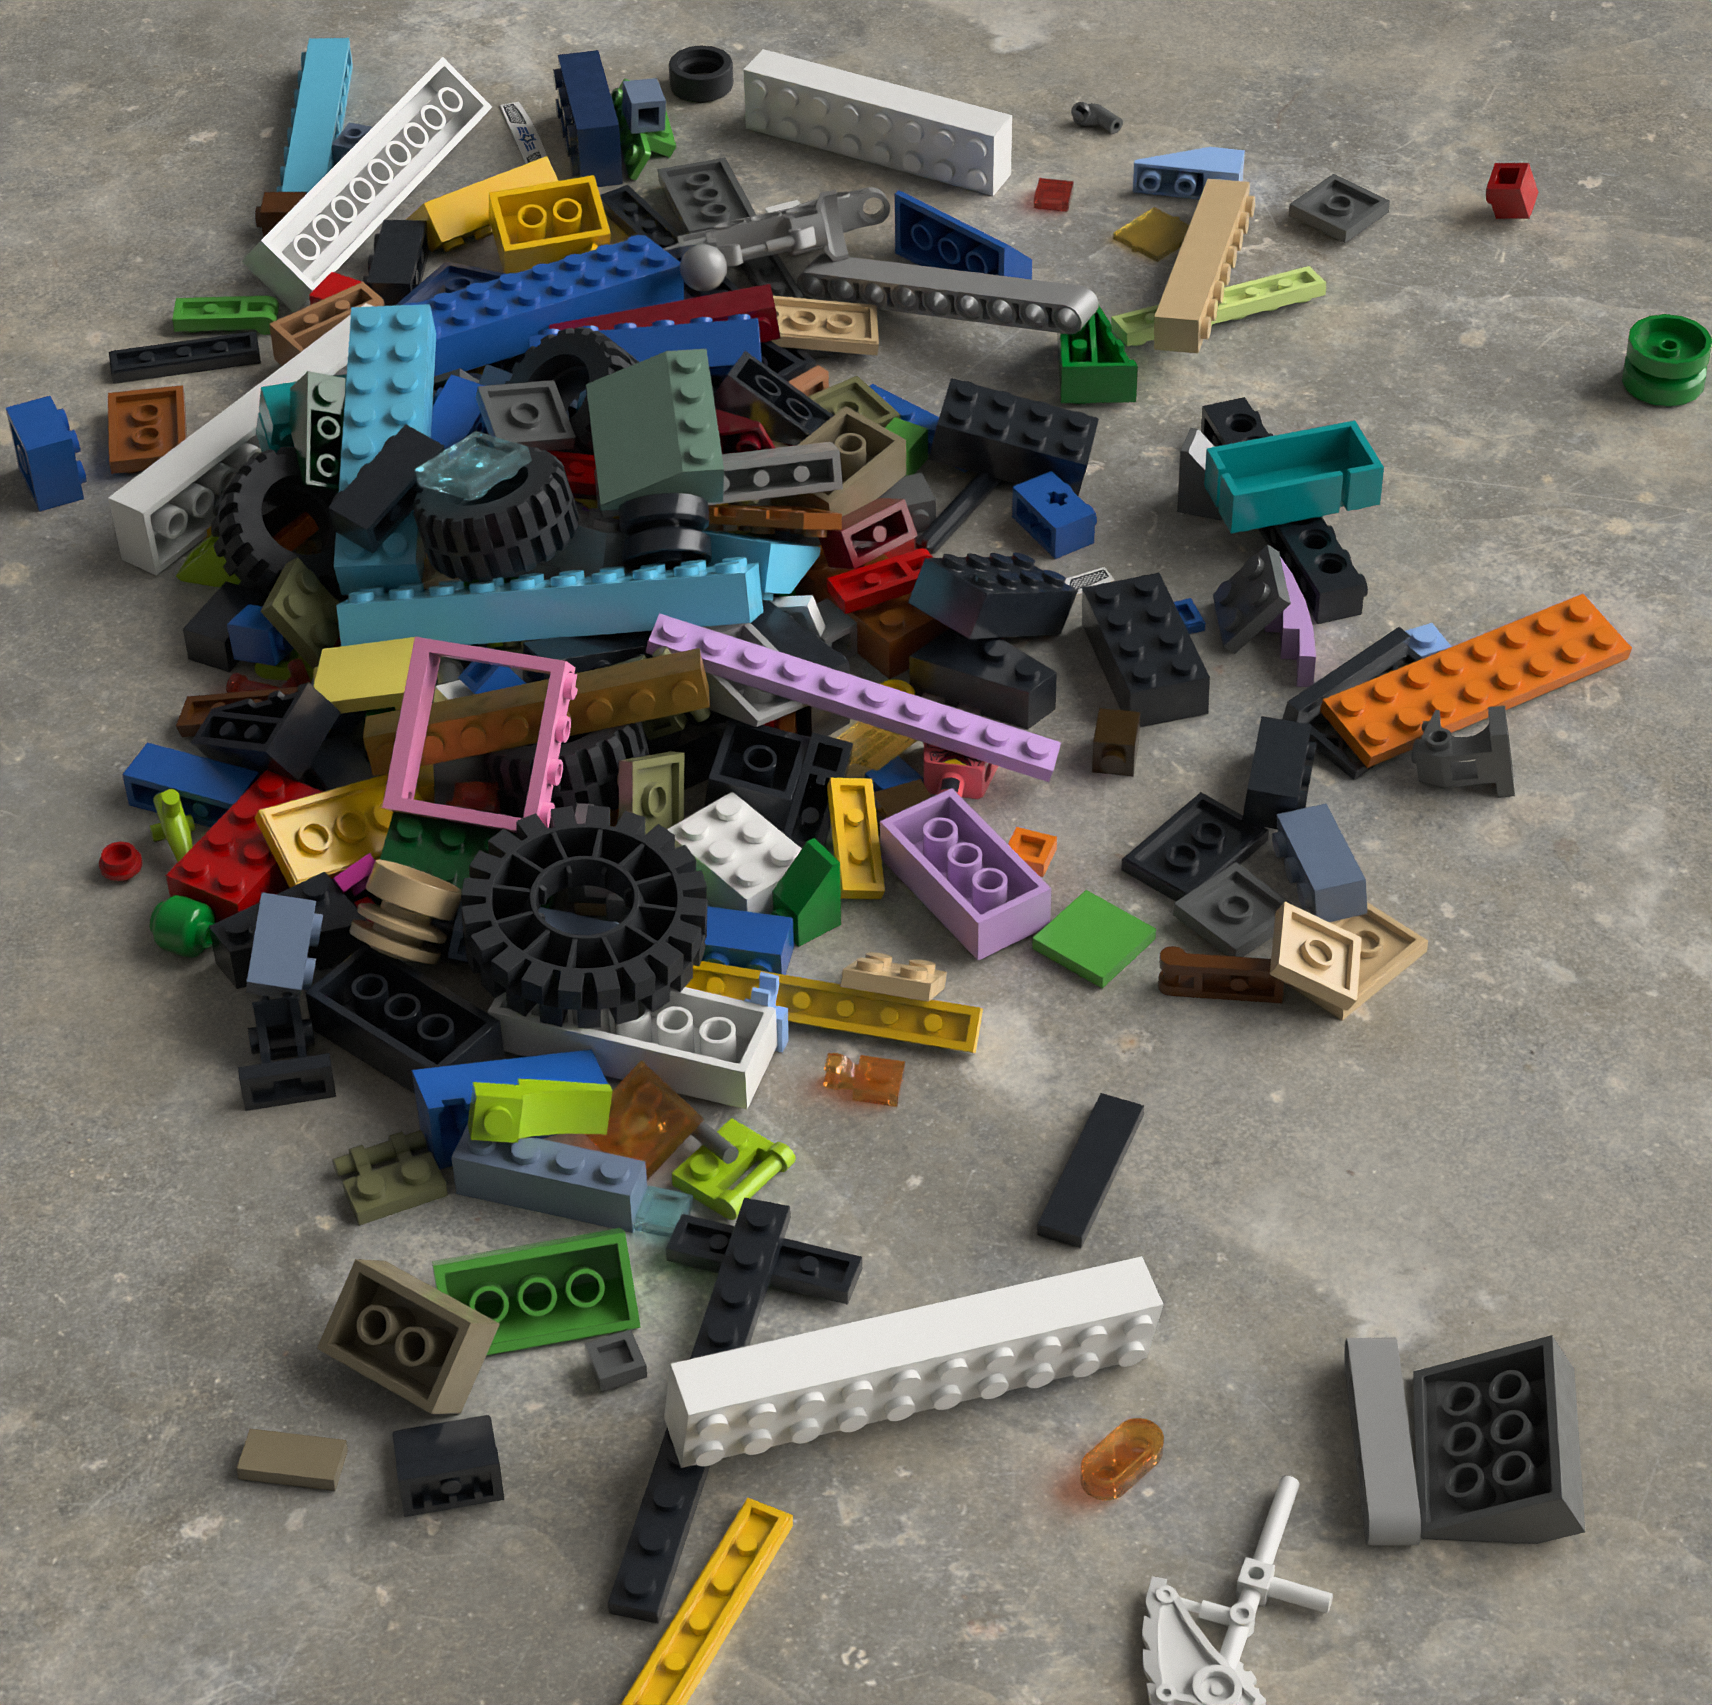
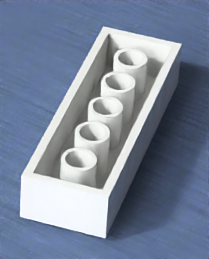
[488,987,777,1110]

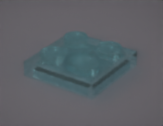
[415,431,532,501]

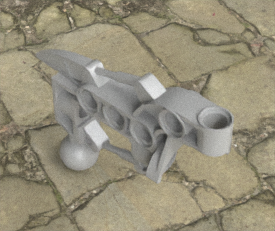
[663,187,890,291]

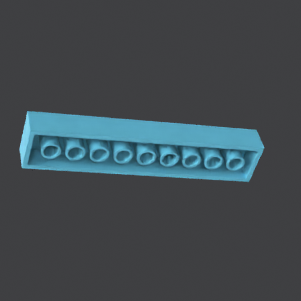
[336,557,763,646]

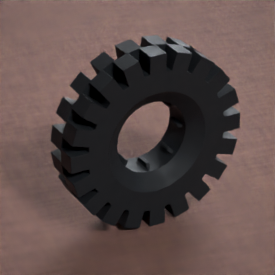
[461,805,708,1028]

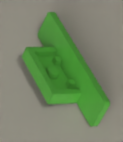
[611,78,676,181]

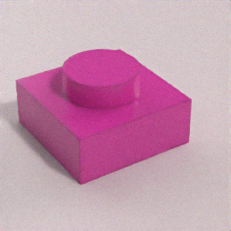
[333,853,375,897]

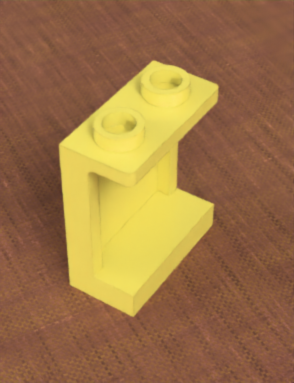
[313,637,415,733]

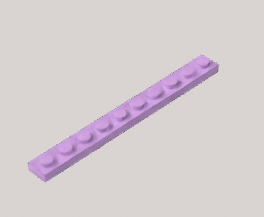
[646,613,1061,782]

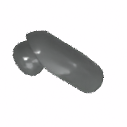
[1071,102,1123,134]

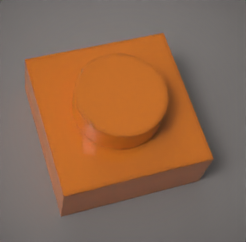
[1008,827,1057,877]

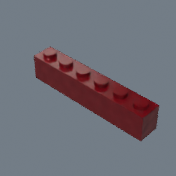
[549,284,781,343]

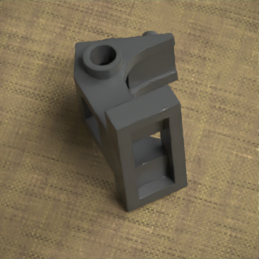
[1411,706,1515,798]

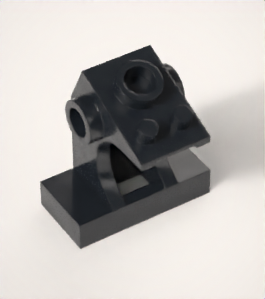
[238,992,336,1111]

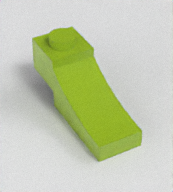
[468,1078,612,1143]

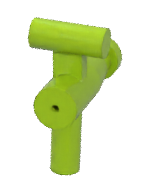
[149,789,195,862]

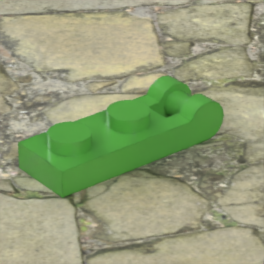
[172,295,279,335]

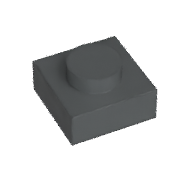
[585,1329,648,1392]

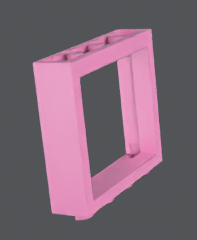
[382,637,578,833]

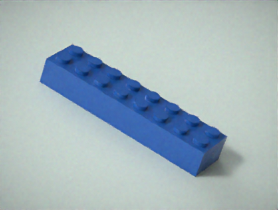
[403,235,684,376]

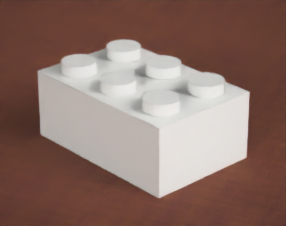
[667,792,802,915]

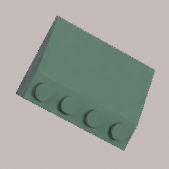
[586,349,724,511]

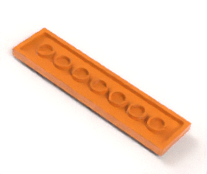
[1320,594,1632,768]

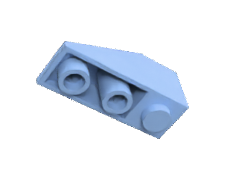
[1133,147,1245,199]

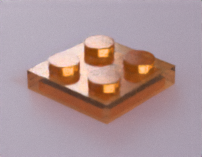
[585,1060,704,1181]

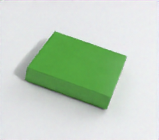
[1032,890,1156,989]

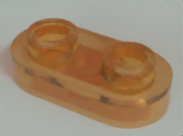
[1080,1418,1164,1501]

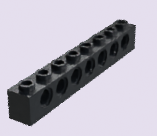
[1201,397,1368,624]

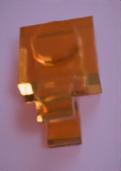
[823,1053,905,1107]

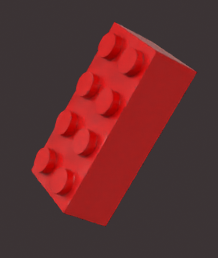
[166,770,323,923]

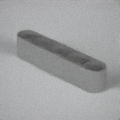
[1344,1337,1421,1546]

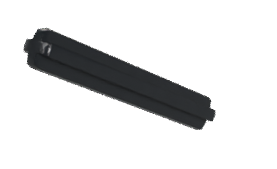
[916,473,1002,554]

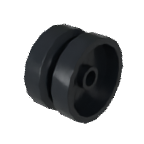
[619,493,712,571]

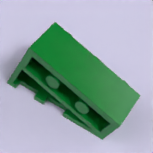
[1057,304,1138,404]

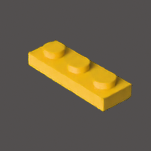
[827,778,885,899]

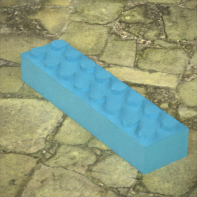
[334,304,436,595]

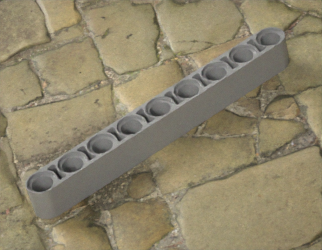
[797,254,1099,334]

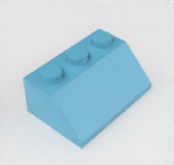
[702,530,821,600]

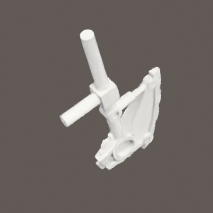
[1142,1476,1333,1705]

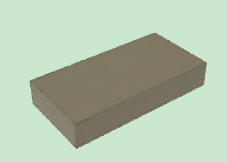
[236,1428,348,1491]

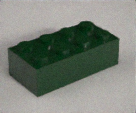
[374,811,558,919]

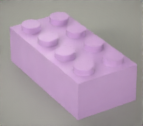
[880,788,1051,961]

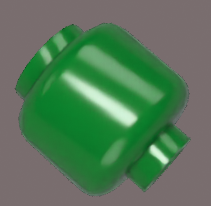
[149,895,216,958]

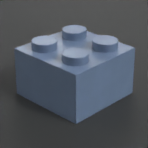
[246,893,323,1001]

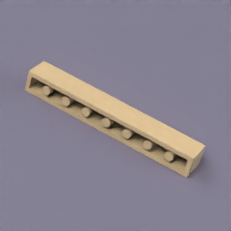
[1154,179,1255,353]

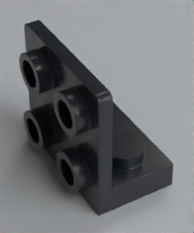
[392,1415,505,1517]

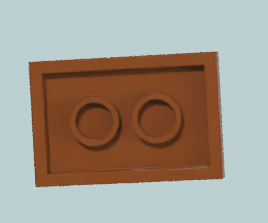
[108,385,187,474]

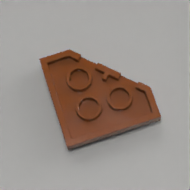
[704,505,842,537]

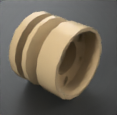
[349,860,462,964]

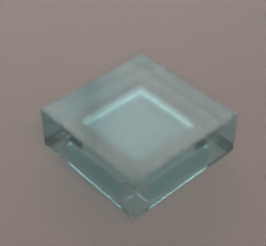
[633,1186,693,1238]

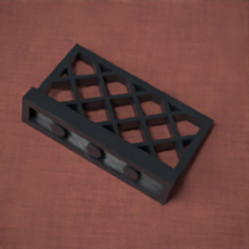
[1282,627,1423,780]

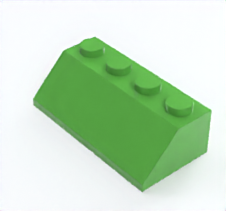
[432,1228,641,1355]

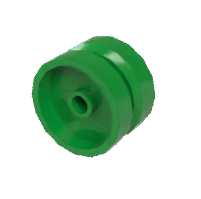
[1622,314,1712,406]

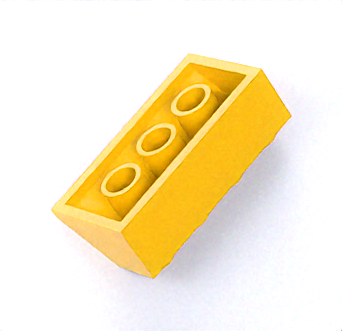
[406,156,558,252]

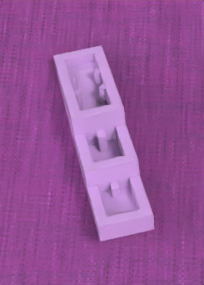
[1264,557,1316,687]

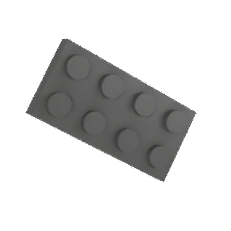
[657,158,756,235]

